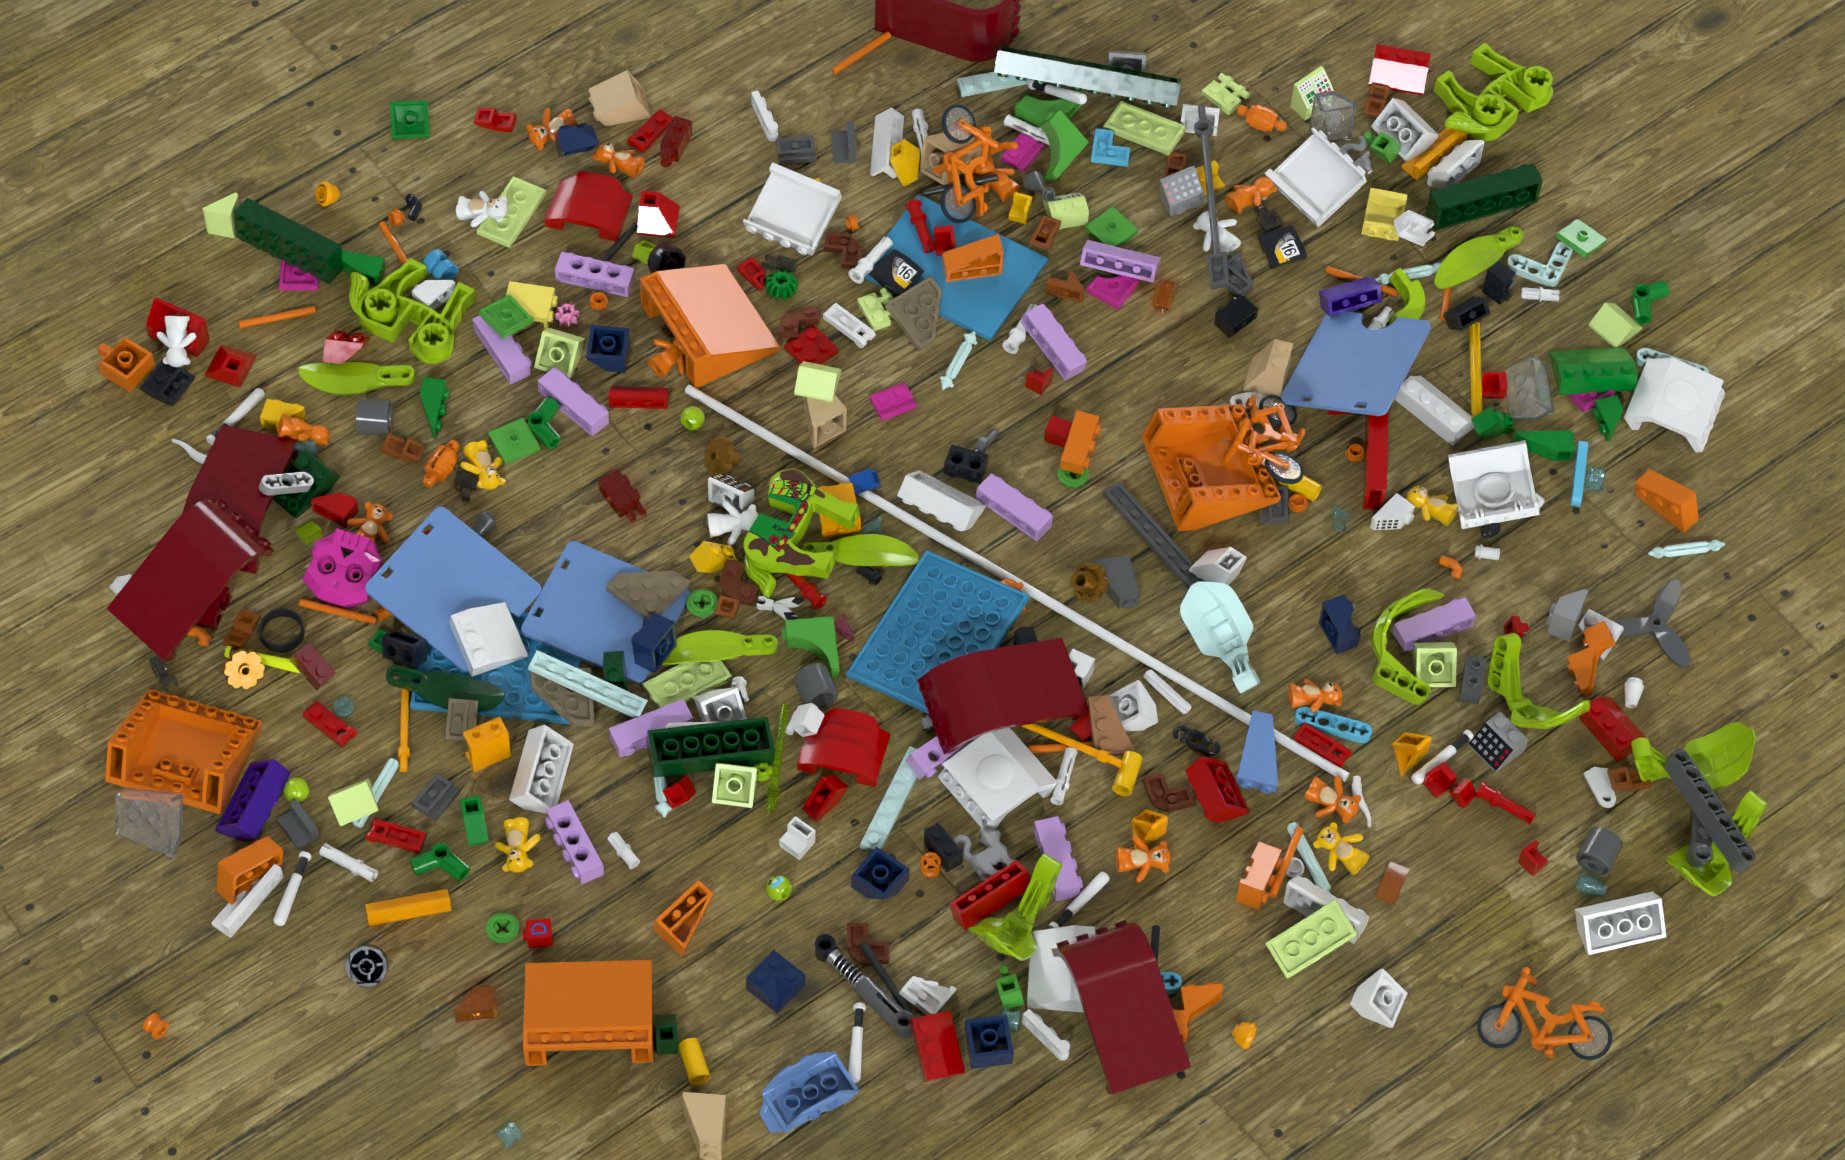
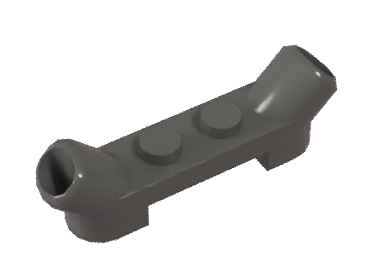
[1686,791,1719,868]

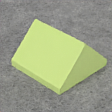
[202,192,240,238]
[1588,303,1643,348]
[794,361,841,402]
[712,762,757,808]
[328,778,379,826]

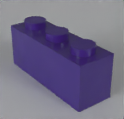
[1319,276,1382,317]

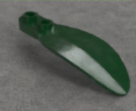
[386,665,505,712]

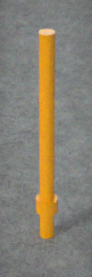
[398,664,410,772]
[1022,723,1123,768]

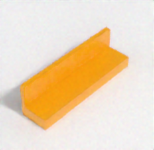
[1401,128,1468,180]
[365,889,452,926]

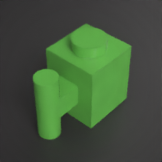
[1364,132,1401,164]
[996,965,1025,1010]

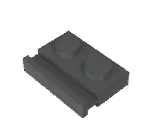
[776,136,816,165]
[1260,486,1289,524]
[412,774,461,822]

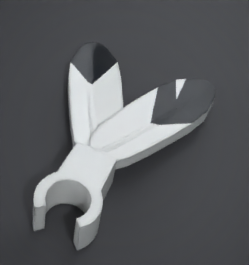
[756,596,803,620]

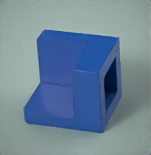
[849,469,882,495]

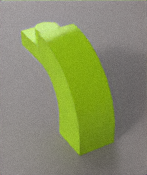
[1389,268,1425,325]

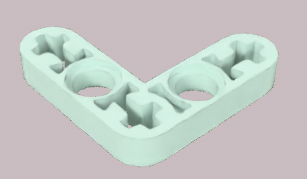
[1507,241,1573,287]

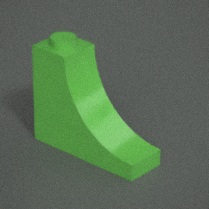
[1014,91,1084,128]
[1040,109,1089,183]
[782,616,839,679]

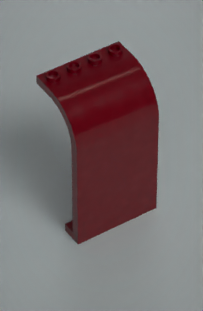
[875,0,1021,62]
[183,425,298,574]
[106,499,275,661]
[917,638,1089,755]
[1051,920,1191,1094]

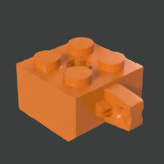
[97,338,155,393]

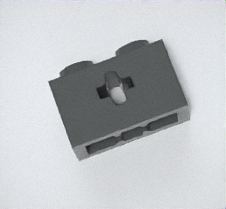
[1459,655,1487,704]

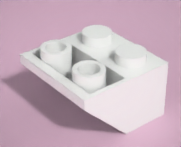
[1189,547,1247,585]

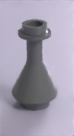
[1023,171,1055,201]
[474,511,496,537]

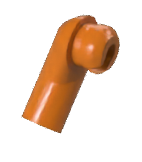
[1439,555,1464,579]
[187,627,211,646]

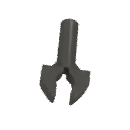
[975,429,998,454]

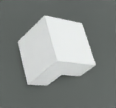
[1069,649,1095,691]
[779,816,815,860]

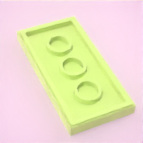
[1103,101,1186,156]
[477,176,547,248]
[642,660,732,709]
[1265,899,1358,979]

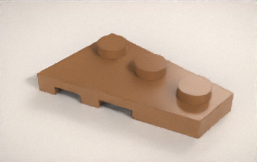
[1087,695,1135,756]

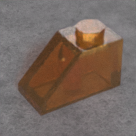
[1151,279,1179,313]
[454,985,498,1022]

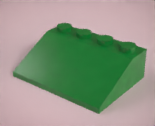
[1548,347,1638,395]

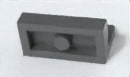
[832,121,856,163]
[277,799,320,850]

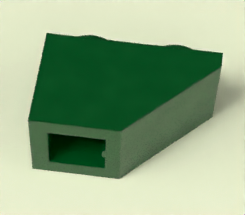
[603,651,628,691]
[655,1014,678,1055]

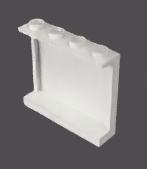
[1265,128,1367,227]
[743,162,842,256]

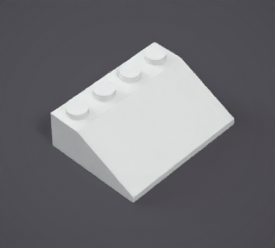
[1027,925,1095,1012]

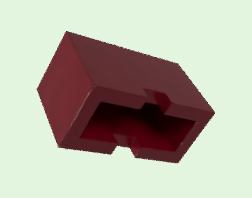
[196,587,232,630]
[290,643,336,690]

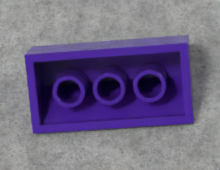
[215,759,291,842]

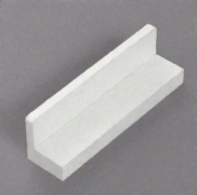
[870,107,904,179]
[212,864,283,938]

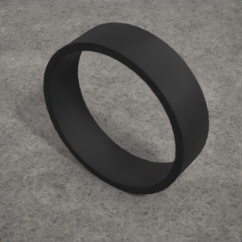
[259,609,305,653]

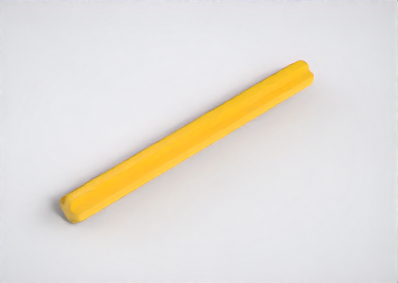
[1469,322,1482,417]

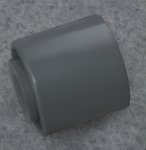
[356,399,393,435]
[793,663,838,710]
[1576,827,1623,875]

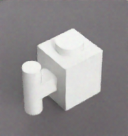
[785,703,825,737]

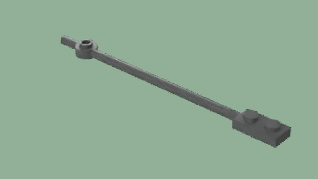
[1194,105,1230,290]

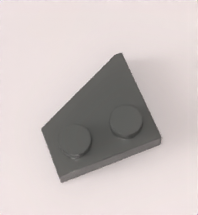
[1225,252,1253,298]

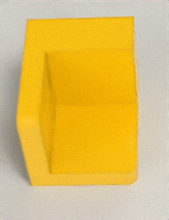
[1008,192,1032,224]

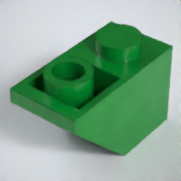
[1591,395,1624,442]
[1471,407,1515,439]
[460,795,489,846]

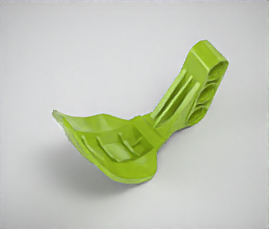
[1370,588,1444,705]
[1488,633,1591,729]
[1631,722,1756,791]
[1665,790,1768,896]
[968,853,1063,961]

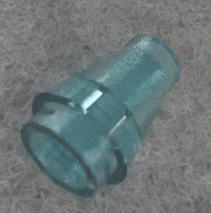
[1575,874,1607,897]

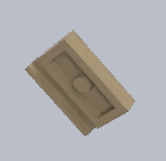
[445,698,478,741]

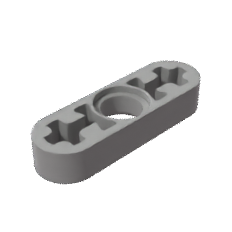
[259,472,314,495]

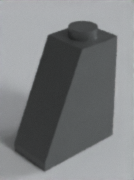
[1090,555,1140,608]

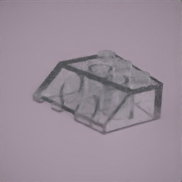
[115,788,183,860]

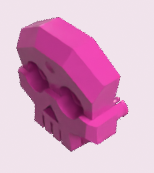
[303,528,384,609]

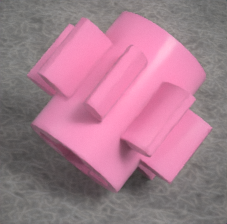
[555,303,579,328]

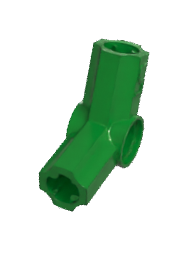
[1630,280,1670,324]
[528,397,561,449]
[409,843,470,882]

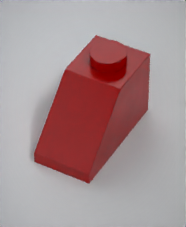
[311,492,359,528]
[802,775,849,821]

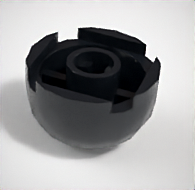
[647,243,686,274]
[346,944,389,987]

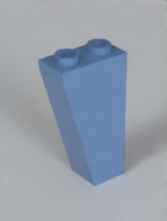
[1236,710,1278,793]

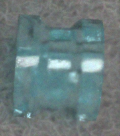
[1584,468,1606,492]
[1002,1008,1020,1031]
[496,1121,523,1148]

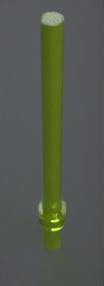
[767,703,789,812]

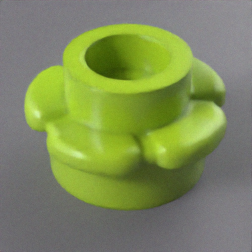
[753,763,772,781]

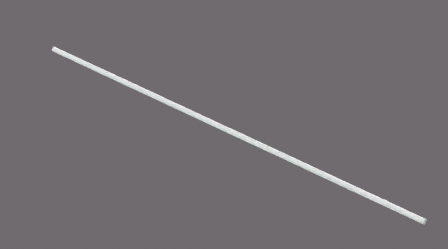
[685,384,1350,782]

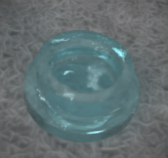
[334,697,354,717]

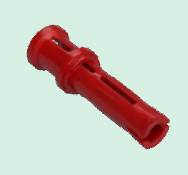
[905,199,935,254]
[784,573,828,610]
[1475,782,1537,825]

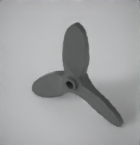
[1613,578,1691,668]

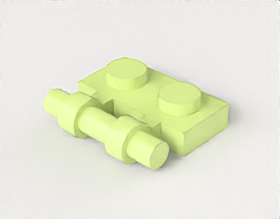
[1201,73,1250,115]
[857,288,894,331]

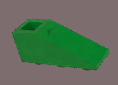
[341,249,386,287]
[420,377,450,439]
[1512,430,1575,461]

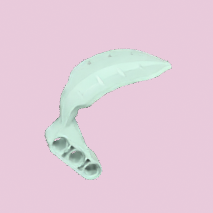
[1180,581,1261,694]

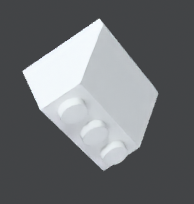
[1371,98,1439,161]
[1427,140,1485,189]

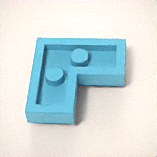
[1091,128,1130,167]

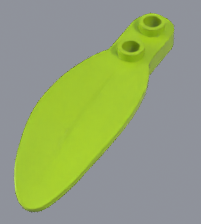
[1434,226,1524,289]
[298,362,416,395]
[801,534,920,566]
[663,630,778,665]

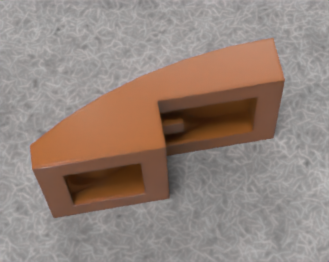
[1363,83,1390,117]
[1163,152,1187,178]
[380,433,426,463]
[715,593,741,619]
[223,609,260,650]
[1607,767,1652,791]
[1375,861,1410,905]

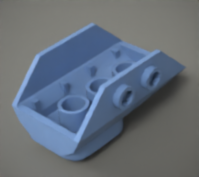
[759,1051,860,1133]

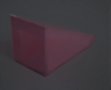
[834,614,854,643]

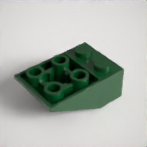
[273,449,341,519]

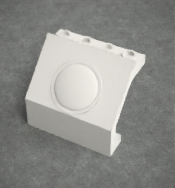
[1624,357,1725,452]
[1448,441,1540,529]
[938,728,1058,831]

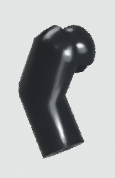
[405,194,422,221]
[1481,522,1500,539]

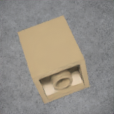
[589,70,652,126]
[920,130,982,185]
[1243,339,1294,398]
[804,395,847,448]
[683,1092,726,1160]

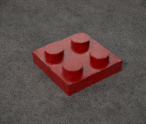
[784,325,838,365]

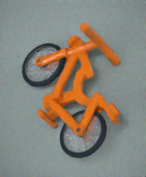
[934,104,1018,223]
[1221,395,1306,484]
[1477,967,1612,1060]

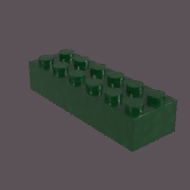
[1426,163,1543,231]
[234,198,343,285]
[646,717,775,778]

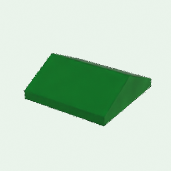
[390,100,429,139]

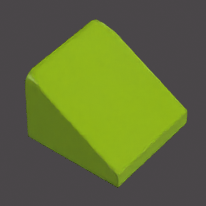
[632,240,657,264]
[295,521,323,545]

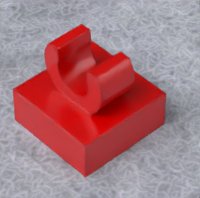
[1503,616,1529,638]
[1449,778,1476,808]

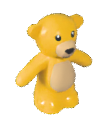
[461,440,506,490]
[1406,486,1459,527]
[494,817,540,873]
[1313,822,1369,875]

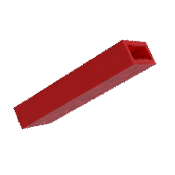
[1363,410,1389,510]

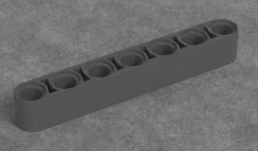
[1664,748,1756,873]

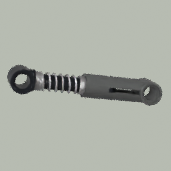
[815,934,914,1038]

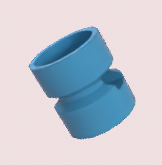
[422,249,458,280]

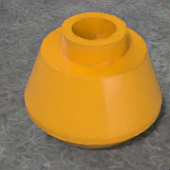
[315,181,340,207]
[1232,1022,1258,1050]

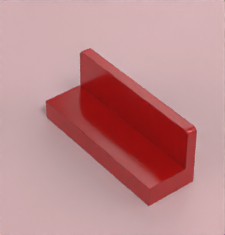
[609,386,669,409]

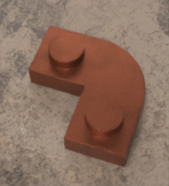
[824,232,862,269]
[778,306,821,339]
[720,559,759,606]
[1142,773,1195,812]
[847,923,889,964]

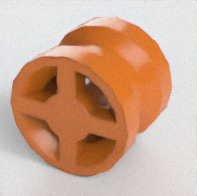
[920,852,941,878]
[142,1013,170,1040]

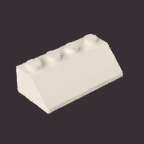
[1395,376,1474,446]
[897,470,986,531]
[509,725,574,814]
[1283,875,1369,944]
[1575,891,1666,955]

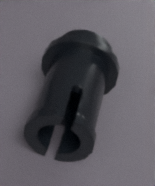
[856,566,882,585]

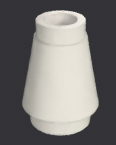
[1624,677,1644,709]

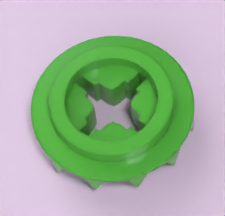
[1058,467,1089,488]
[686,589,718,619]
[486,913,519,944]

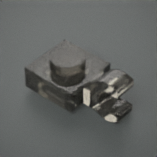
[1254,201,1283,233]
[762,254,796,275]
[456,470,476,502]
[149,656,178,691]

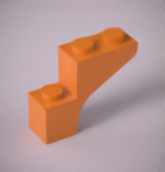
[1567,621,1616,697]
[1172,982,1223,1042]

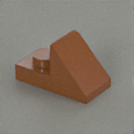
[1029,215,1061,250]
[1046,270,1085,303]

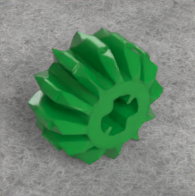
[766,269,798,301]

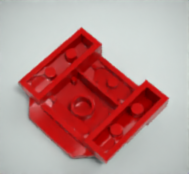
[544,172,633,242]
[797,708,890,787]

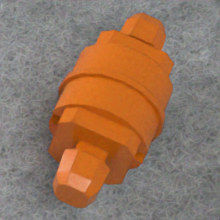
[1237,104,1288,133]
[423,440,459,488]

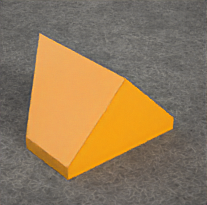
[1392,732,1431,777]
[1131,809,1168,850]

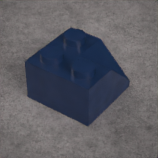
[554,123,599,157]
[586,325,630,373]
[1319,595,1361,654]
[631,612,677,673]
[851,846,909,900]
[746,950,805,1014]
[964,1015,1014,1069]

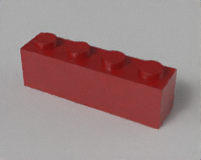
[949,860,1030,931]

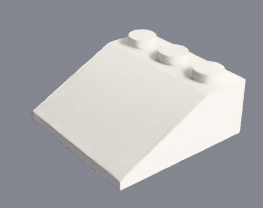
[449,602,528,677]

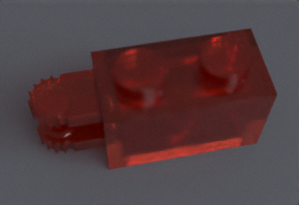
[660,116,692,167]
[598,470,647,522]

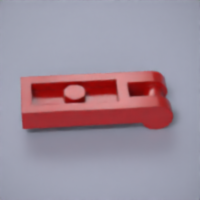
[627,109,674,153]
[302,700,358,748]
[1293,722,1352,768]
[365,819,427,854]

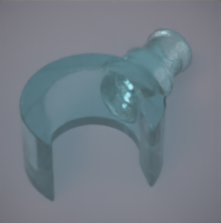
[294,441,318,455]
[1332,505,1351,531]
[863,516,883,535]

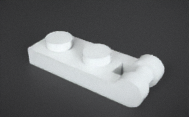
[751,91,778,141]
[823,303,876,348]
[1022,1009,1070,1061]

